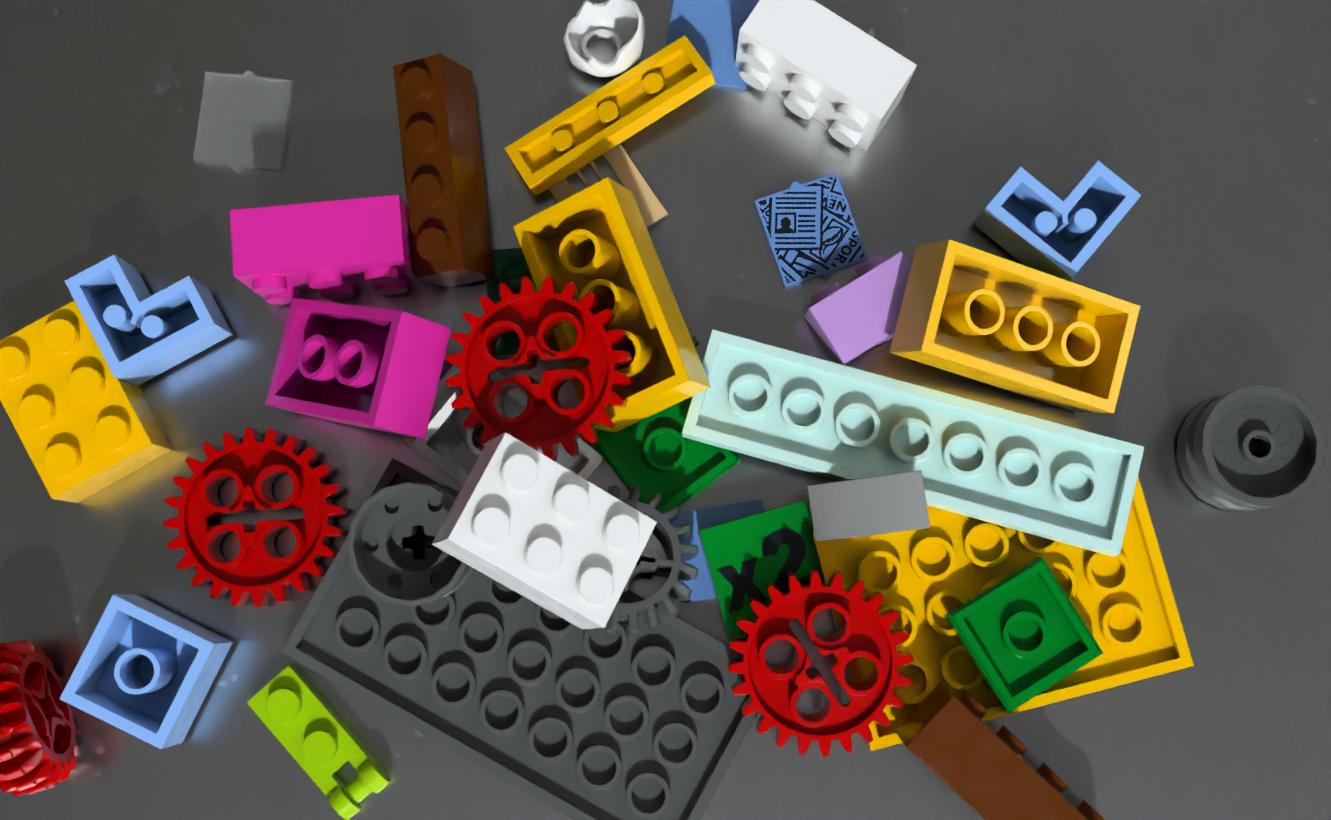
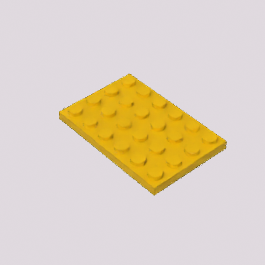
[812,477,1194,751]

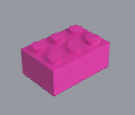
[229,195,422,304]
[265,298,452,439]

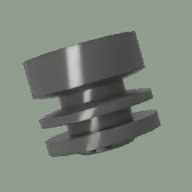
[347,482,476,607]

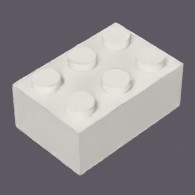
[735,0,917,151]
[432,432,657,629]

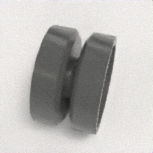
[1176,384,1326,512]

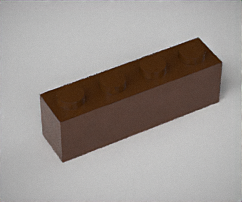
[393,53,495,287]
[895,682,1105,820]

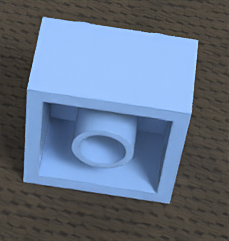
[59,594,233,749]

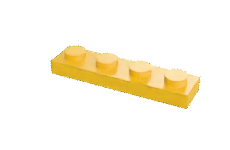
[504,35,716,197]

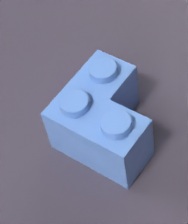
[973,160,1141,281]
[65,254,233,386]

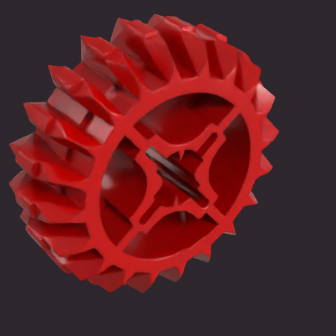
[0,640,79,797]

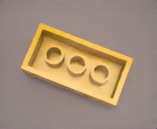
[513,177,711,433]
[889,239,1140,413]

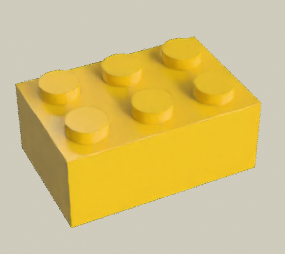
[0,301,173,503]

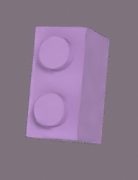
[804,251,911,366]

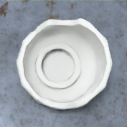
[563,0,645,77]

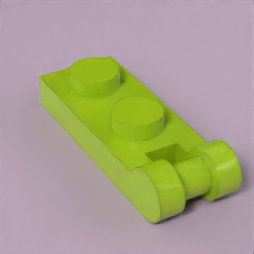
[246,664,391,820]

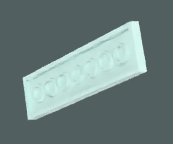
[682,329,1144,557]

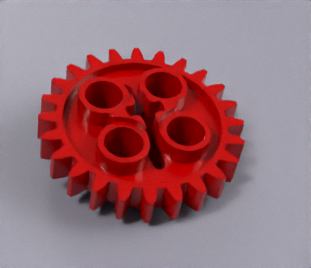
[445,276,633,462]
[163,427,348,607]
[727,569,913,757]

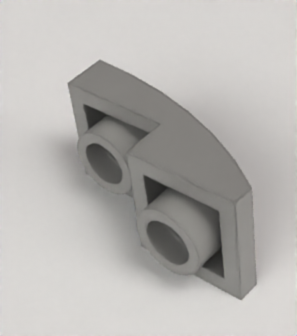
[807,470,930,541]

